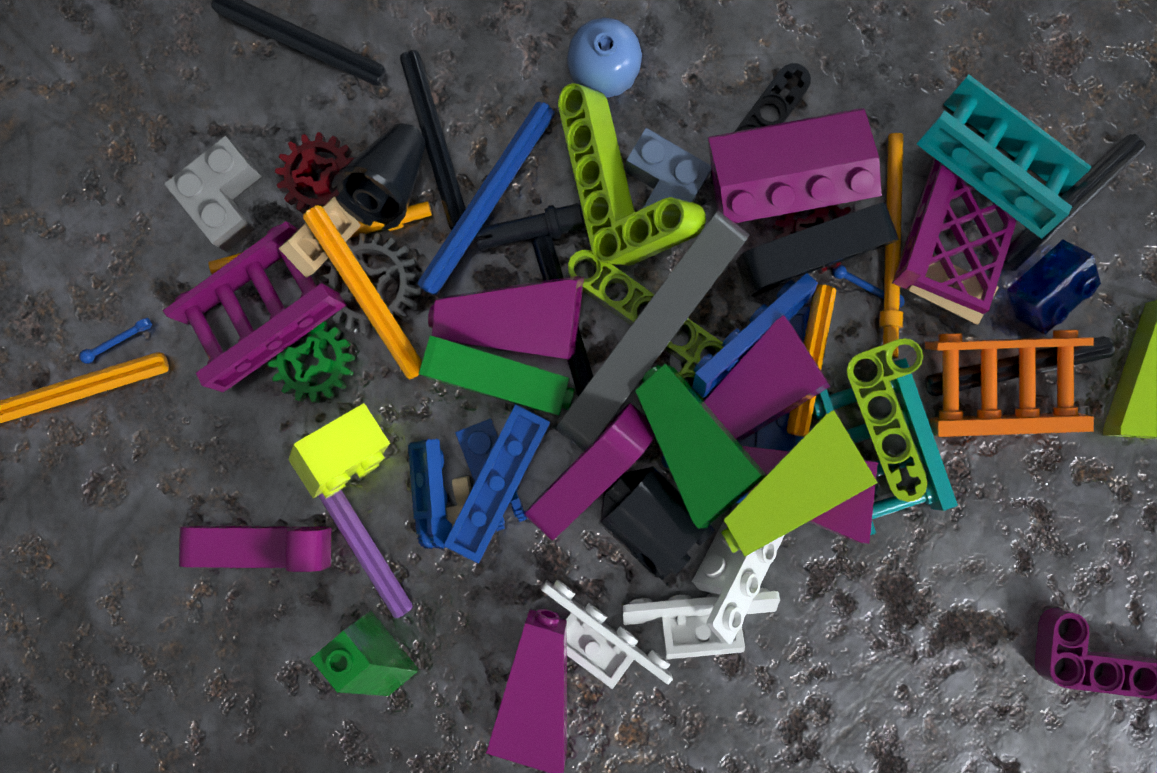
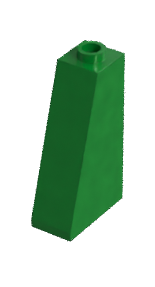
[419,335,575,417]
[635,364,767,529]
[310,611,420,696]

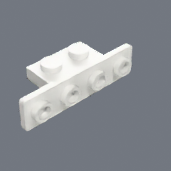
[692,517,785,644]
[541,580,673,689]
[623,588,780,659]

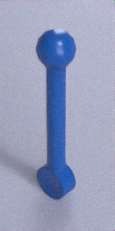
[832,264,905,308]
[79,318,153,364]

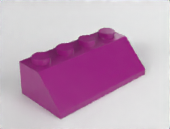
[707,108,882,223]

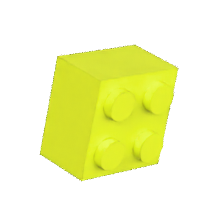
[288,403,390,499]

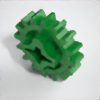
[268,321,355,403]

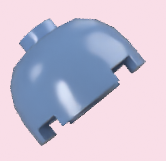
[567,17,642,98]

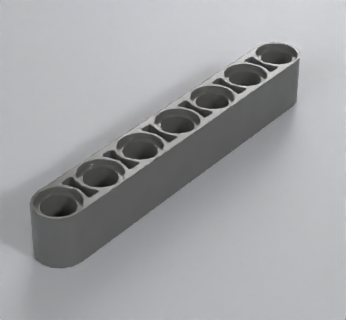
[555,211,750,451]

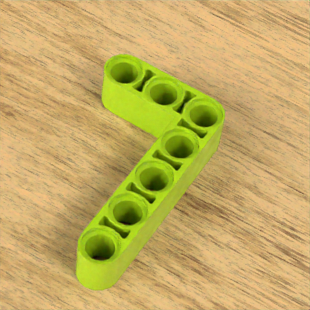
[558,83,706,266]
[568,250,723,400]

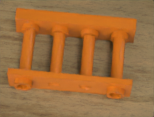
[925,330,1094,437]

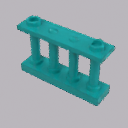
[917,74,1091,239]
[813,358,958,535]

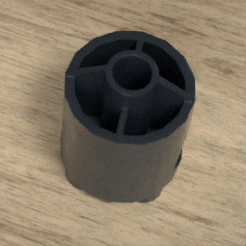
[598,466,715,580]

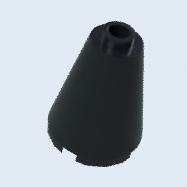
[332,123,426,229]

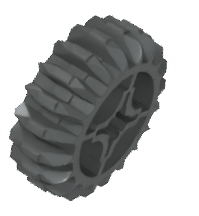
[318,233,423,336]

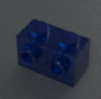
[1007,239,1101,335]

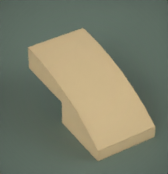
[279,196,361,278]

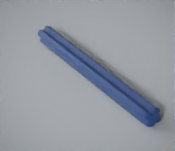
[418,102,555,295]

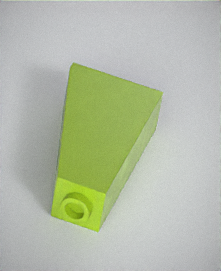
[1103,300,1157,439]
[721,410,878,557]

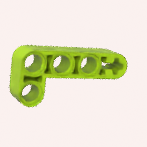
[847,338,927,502]

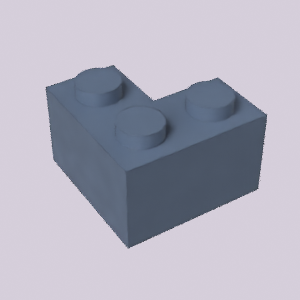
[625,128,711,222]

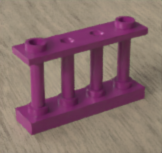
[163,221,346,393]

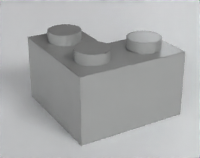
[165,136,262,252]

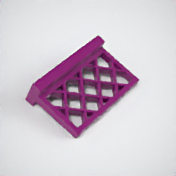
[892,158,1017,314]

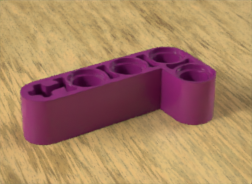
[524,403,655,541]
[179,526,331,572]
[1035,608,1157,700]

